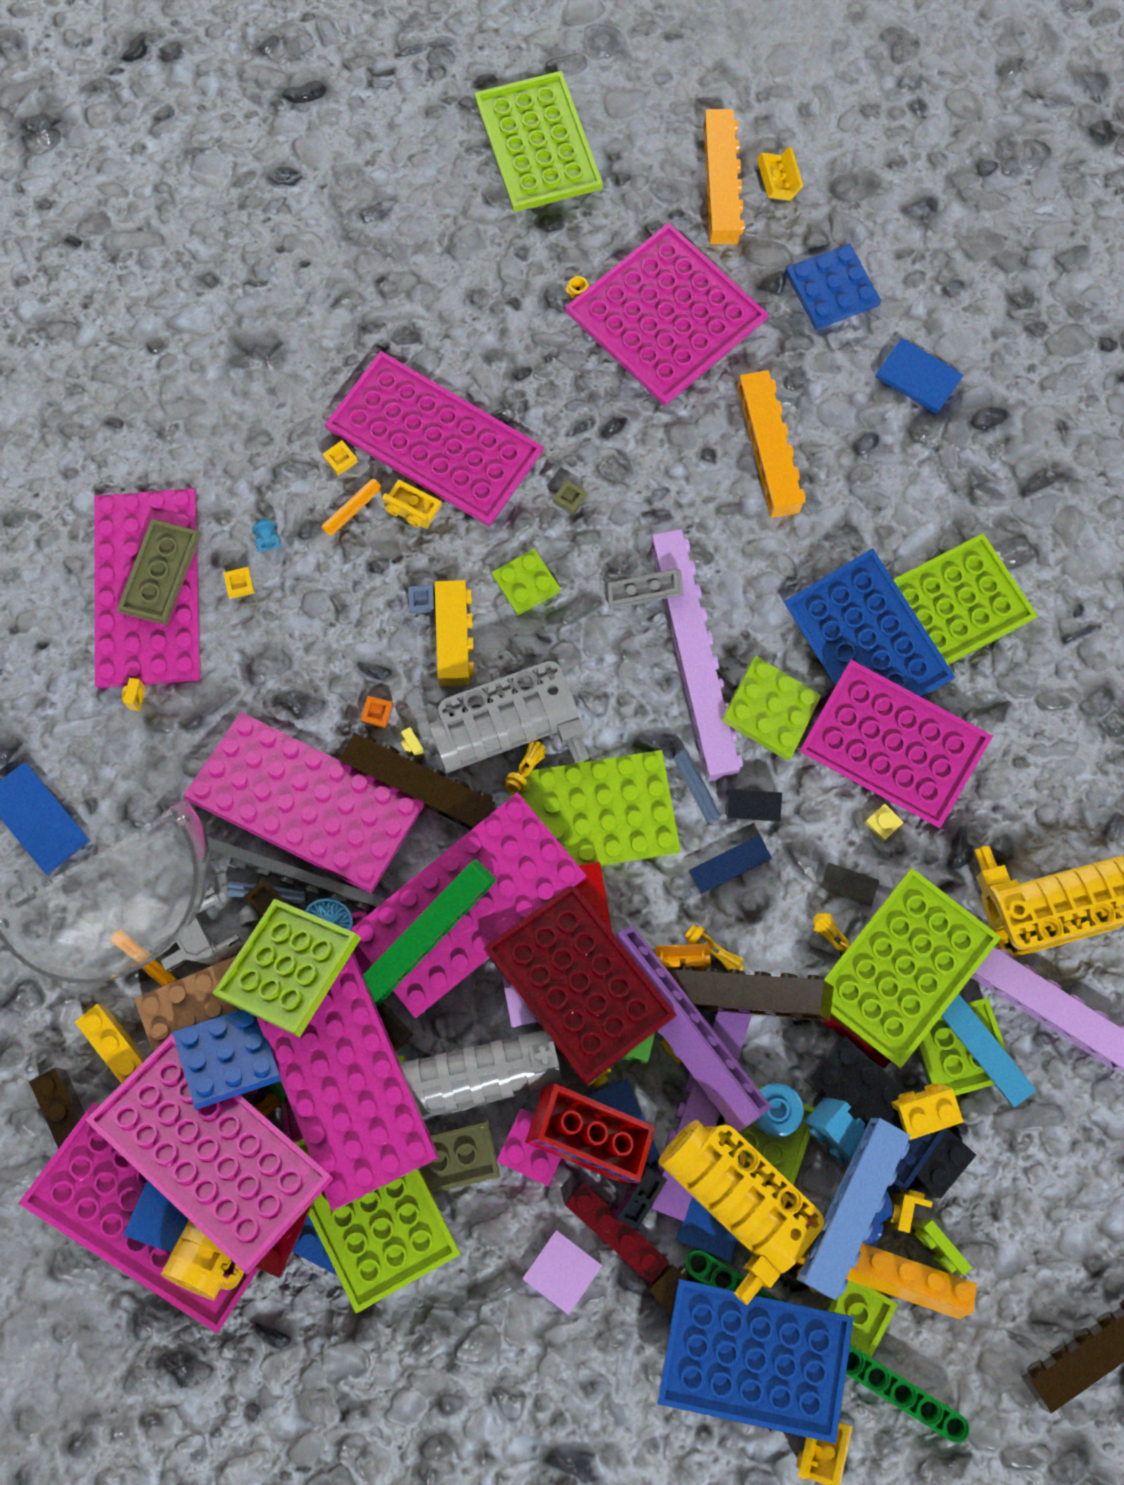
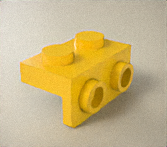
[756,147,803,201]
[382,479,442,529]
[891,1083,963,1140]
[884,1190,933,1233]
[796,1421,853,1485]

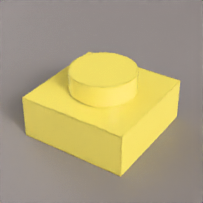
[400,727,425,759]
[865,804,904,842]

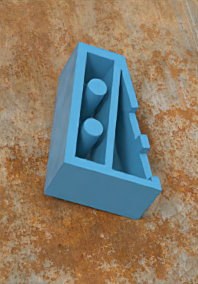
[804,1097,866,1166]

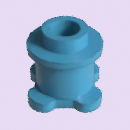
[252,519,282,552]

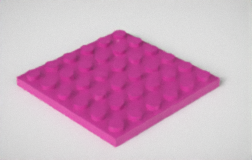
[565,222,769,407]

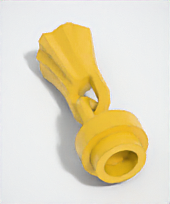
[505,740,546,794]
[813,912,849,952]
[684,924,744,971]

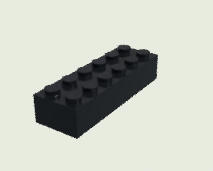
[804,1037,976,1199]

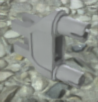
[149,887,244,973]

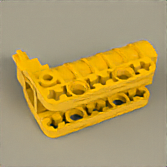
[974,846,1124,958]

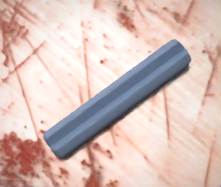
[674,751,720,824]
[227,881,307,906]

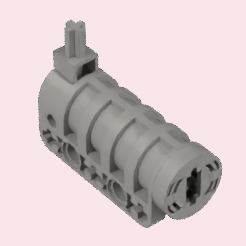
[428,661,590,774]
[400,1030,562,1117]

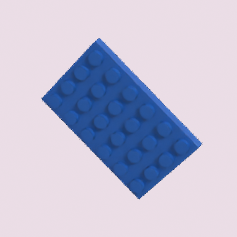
[784,548,955,698]
[657,1278,854,1444]

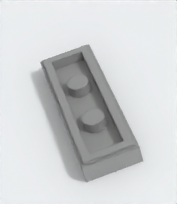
[607,568,683,609]

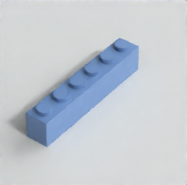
[796,1118,911,1300]

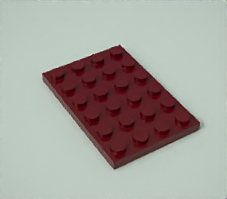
[484,886,677,1086]

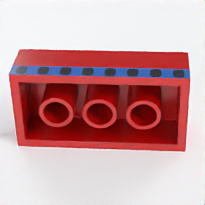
[525,1084,656,1185]

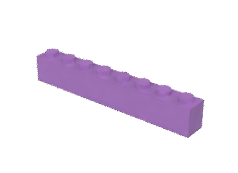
[615,926,772,1133]
[651,1011,752,1221]

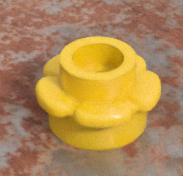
[566,276,590,299]

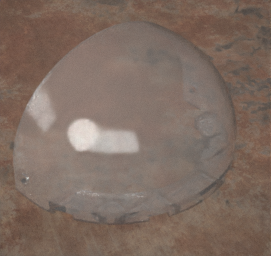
[0,799,211,983]

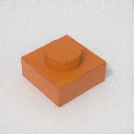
[360,696,394,729]

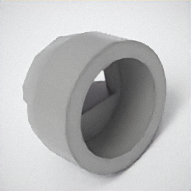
[239,906,261,927]

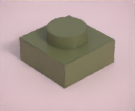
[553,480,587,516]

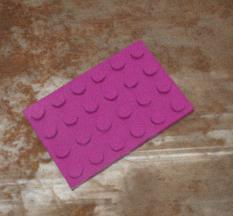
[799,660,993,828]

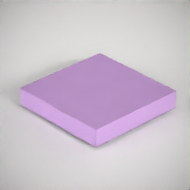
[522,1230,603,1315]

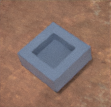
[408,584,436,614]

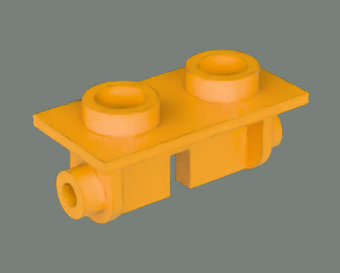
[655,944,711,971]

